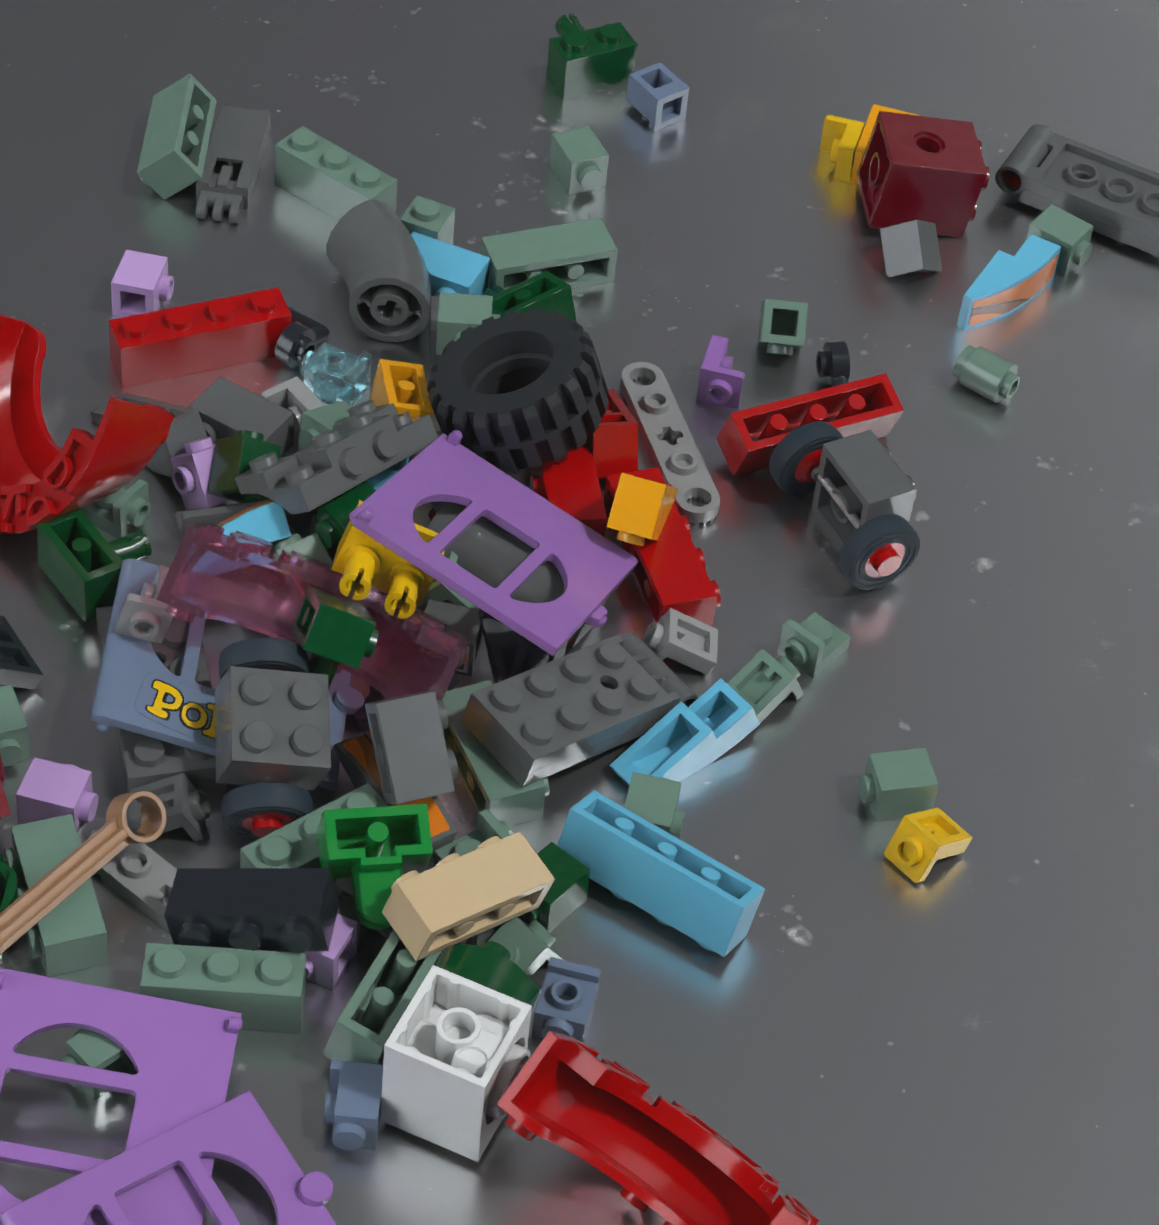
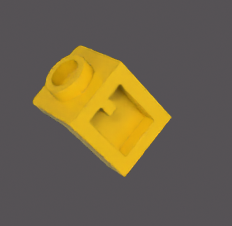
[820,115,865,183]
[884,807,973,883]

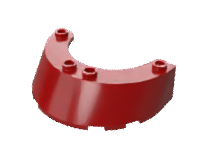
[0,314,175,534]
[496,1031,820,1225]

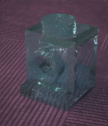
[300,343,372,406]

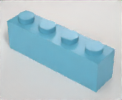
[557,790,765,957]

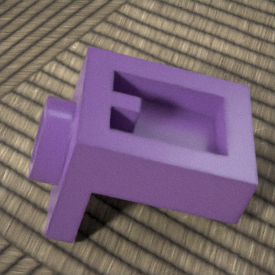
[696,335,745,409]

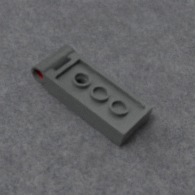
[995,124,1159,258]
[96,604,228,793]
[460,632,698,787]

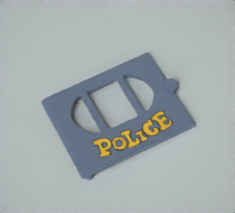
[90,559,365,791]

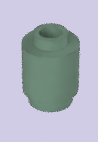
[953,345,1021,403]

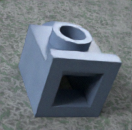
[626,62,689,132]
[531,957,601,1043]
[324,1060,383,1151]

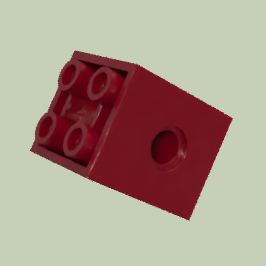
[856,111,990,238]

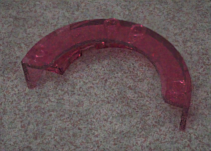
[156,522,468,700]

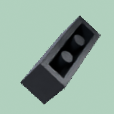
[164,868,339,952]

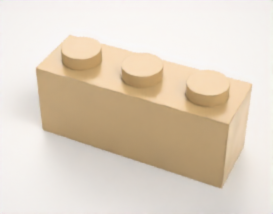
[382,831,555,961]

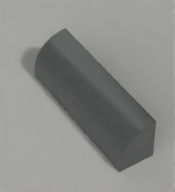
[427,502,608,647]

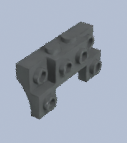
[235,400,438,514]

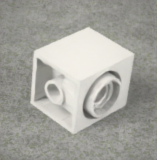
[380,965,532,1162]

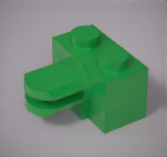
[317,804,433,930]

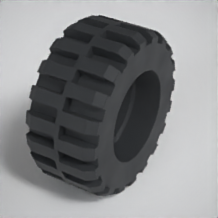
[427,309,609,475]

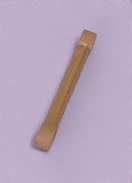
[0,791,167,954]

